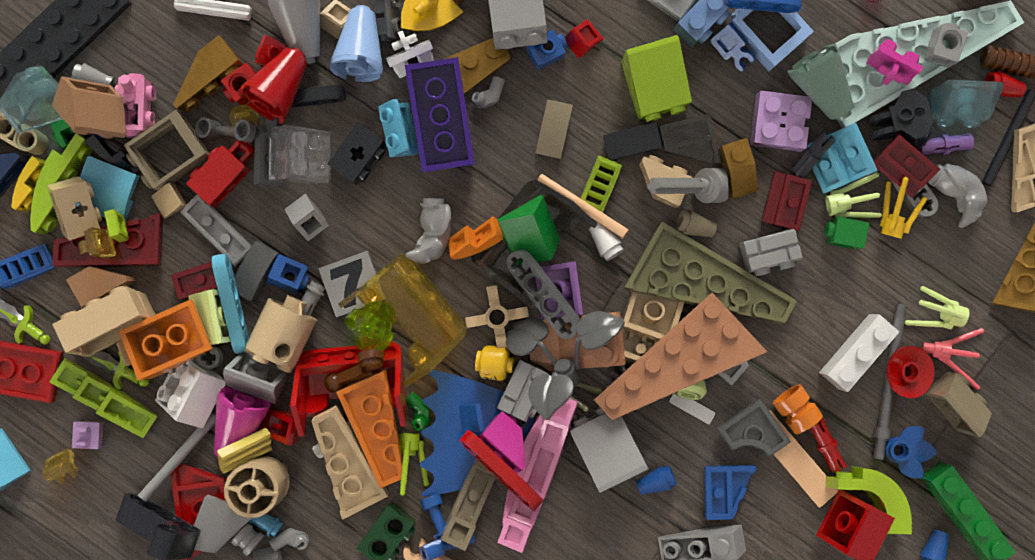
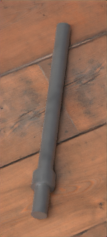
[873,304,907,460]

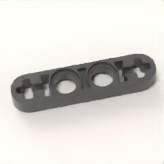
[506,249,581,339]

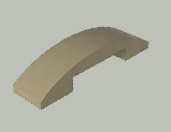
[440,458,496,551]

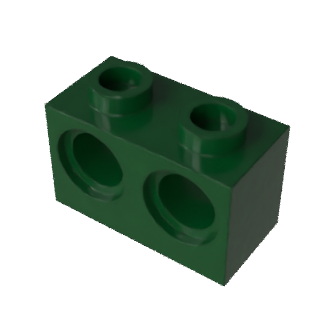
[356,501,416,560]

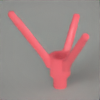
[922,328,984,390]

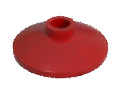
[886,346,934,398]

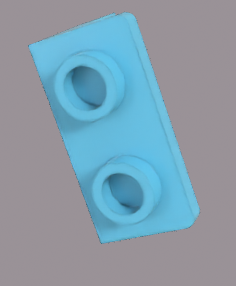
[378,99,419,157]

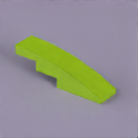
[49,358,158,438]

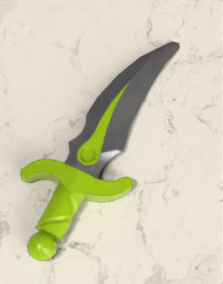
[0,299,50,345]
[83,351,149,390]

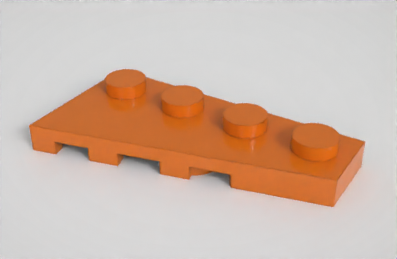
[336,370,403,488]

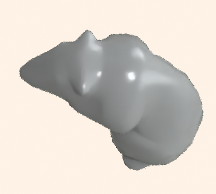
[928,164,988,228]
[406,198,452,264]

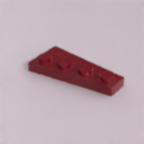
[52,213,163,268]

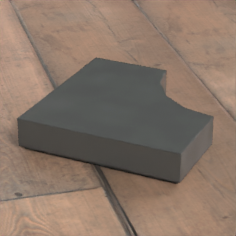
[716,398,791,457]

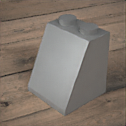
[488,0,547,50]
[569,408,648,493]

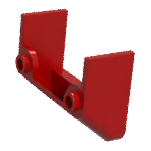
[290,342,407,437]

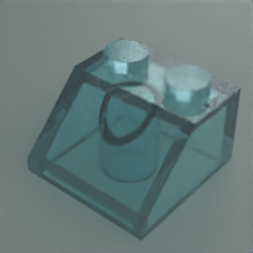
[0,66,62,134]
[928,80,1003,127]

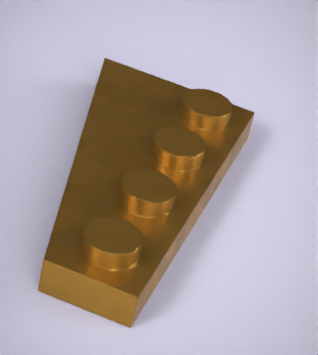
[445,38,511,95]
[992,223,1035,313]

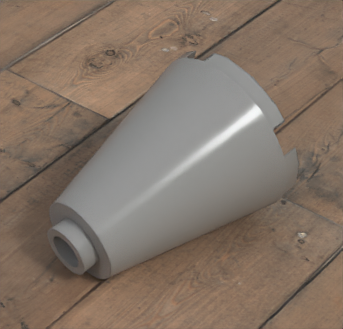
[268,0,320,64]

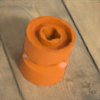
[773,384,823,434]

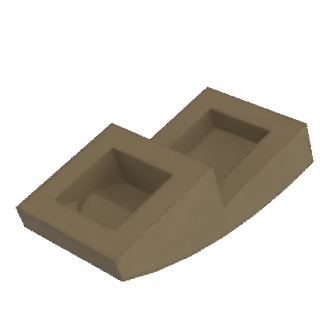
[535,99,573,159]

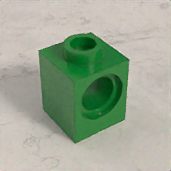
[824,216,869,250]

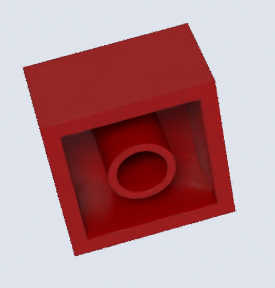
[816,490,895,560]

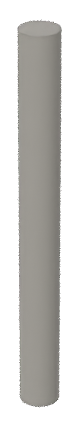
[138,412,216,502]

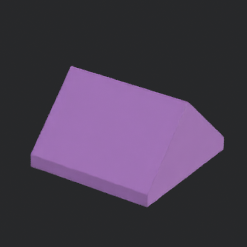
[535,261,583,319]

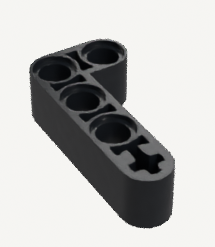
[116,493,201,560]

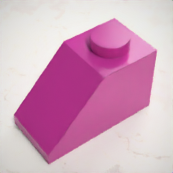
[478,411,526,473]

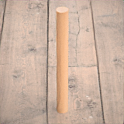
[537,174,629,238]

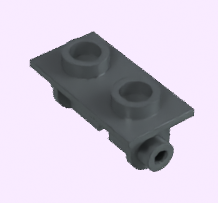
[374,0,404,43]

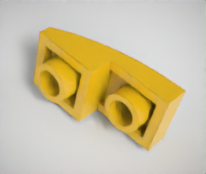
[11,156,45,212]

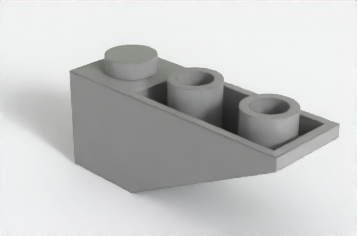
[658,525,746,560]

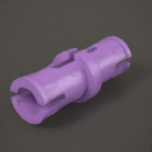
[916,133,974,155]

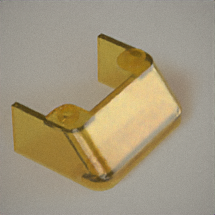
[338,254,467,387]

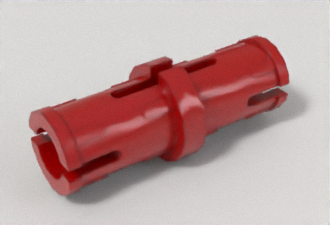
[810,418,847,473]

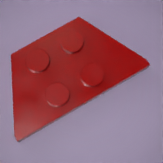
[170,463,227,560]

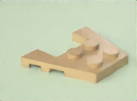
[1011,124,1035,212]

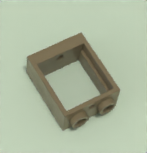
[124,110,210,190]

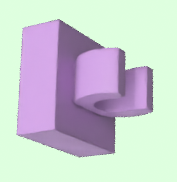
[72,421,103,449]

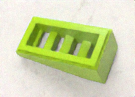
[581,156,622,213]

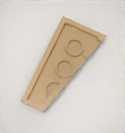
[312,406,389,520]

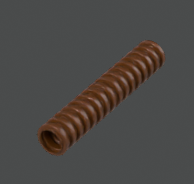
[980,45,1035,79]

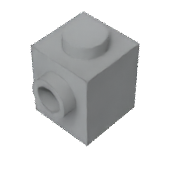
[285,194,329,241]

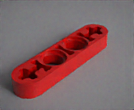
[459,430,544,511]

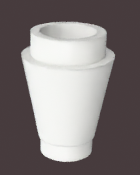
[589,222,624,261]

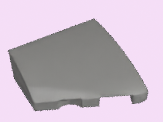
[194,494,252,553]

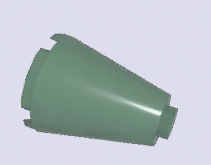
[787,44,854,121]

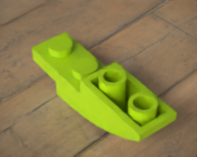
[30,134,92,235]

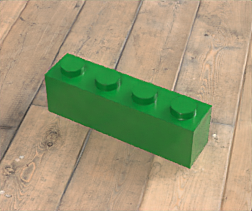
[921,461,1016,560]

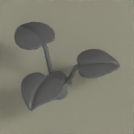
[506,311,625,421]

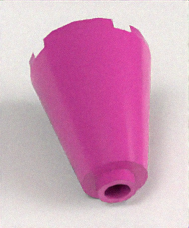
[214,387,270,457]

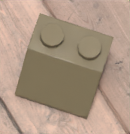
[925,372,992,438]

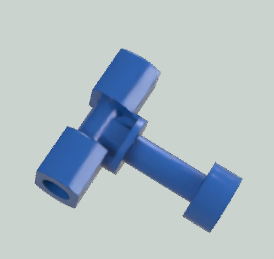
[419,493,476,560]

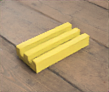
[217,428,272,473]

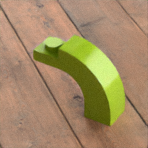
[826,466,912,534]

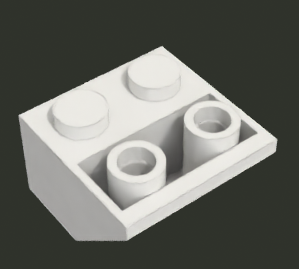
[155,360,226,429]

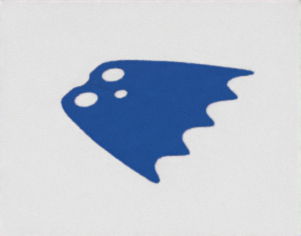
[420,369,535,497]

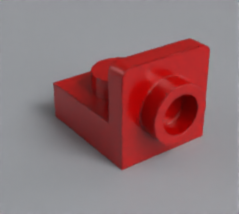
[254,35,288,67]

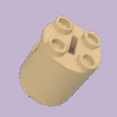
[245,295,317,373]
[224,456,290,518]

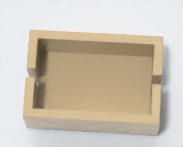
[53,286,156,357]

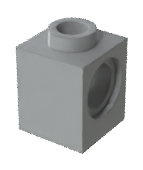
[923,23,968,68]

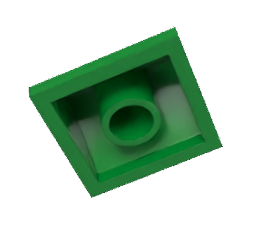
[497,195,560,265]

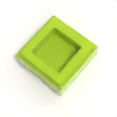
[104,209,129,243]

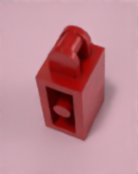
[186,140,255,208]

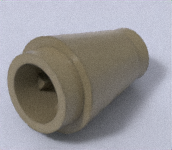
[676,209,717,238]

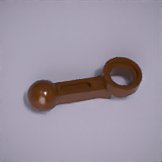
[324,350,385,393]

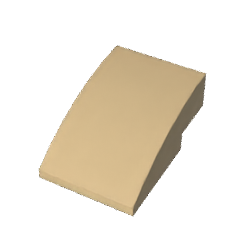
[622,291,684,364]

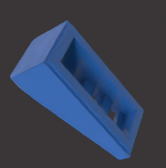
[0,243,57,289]

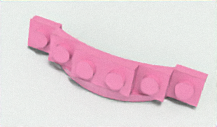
[497,398,579,553]

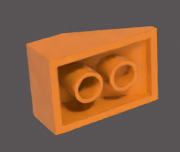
[119,299,212,380]

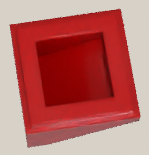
[565,19,604,58]

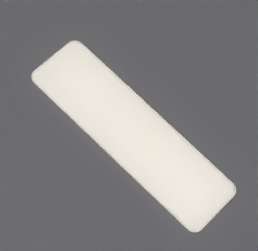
[669,393,715,424]

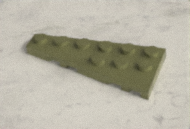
[623,222,797,324]

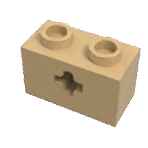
[47,176,102,240]

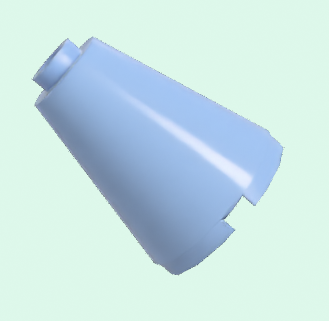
[330,5,383,82]

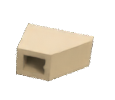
[639,155,692,208]

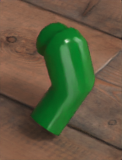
[406,392,430,431]

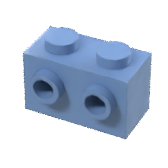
[673,0,731,48]

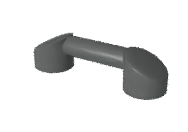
[195,117,256,143]

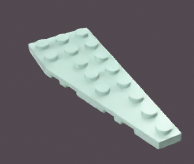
[821,1,1024,128]

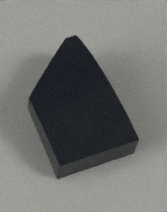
[85,135,140,174]

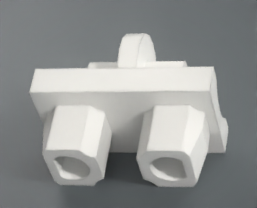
[386,31,434,78]

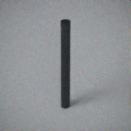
[981,90,1035,186]

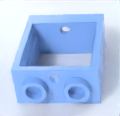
[730,9,814,72]

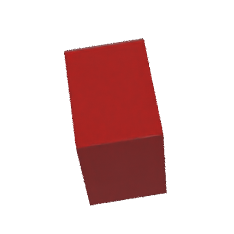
[260,407,300,445]

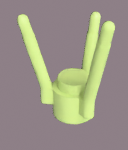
[825,172,882,218]
[904,286,969,330]

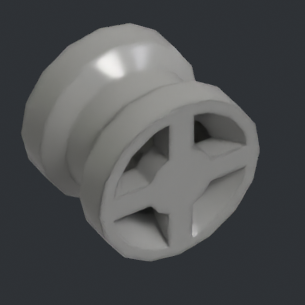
[231,522,265,556]

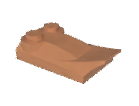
[530,312,626,371]

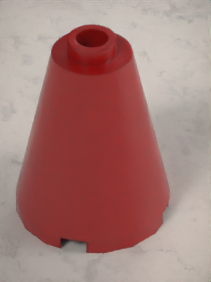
[238,47,307,124]

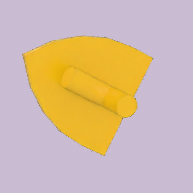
[401,0,463,31]

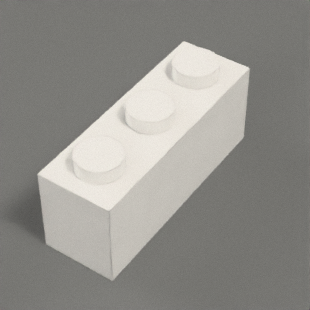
[819,314,899,392]

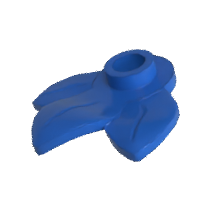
[885,426,937,479]

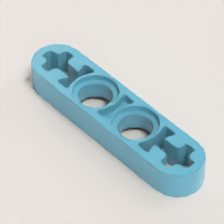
[212,253,249,354]

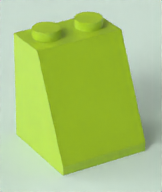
[621,35,692,123]

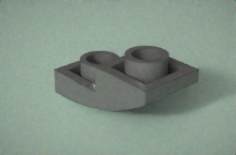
[235,241,279,302]

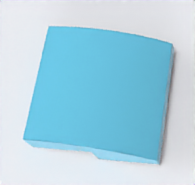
[807,123,877,194]
[75,156,140,222]

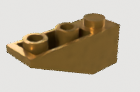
[173,35,244,113]

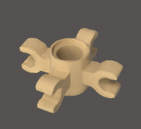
[465,285,529,348]

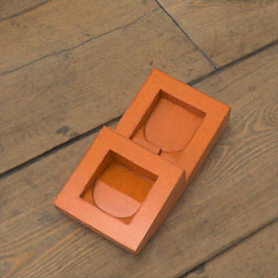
[448,216,503,260]

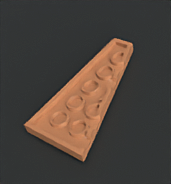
[594,293,767,420]

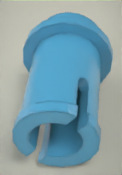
[248,513,284,537]

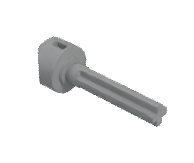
[647,168,728,203]

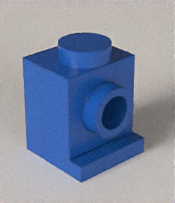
[526,29,568,71]
[267,254,310,294]

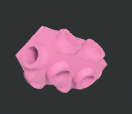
[115,73,156,138]

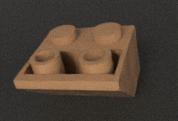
[52,76,126,139]

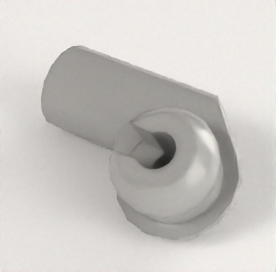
[472,76,505,109]
[269,528,309,552]

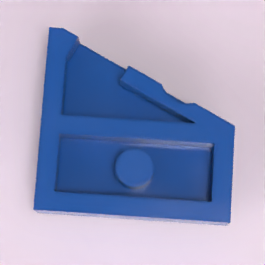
[704,464,756,520]

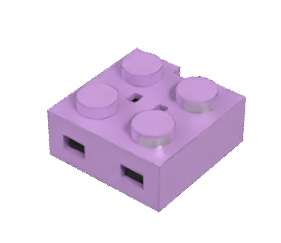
[750,91,812,152]

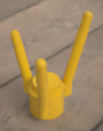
[880,177,927,239]

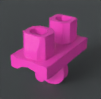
[866,39,923,85]

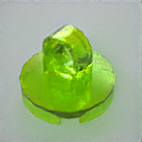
[344,300,397,351]

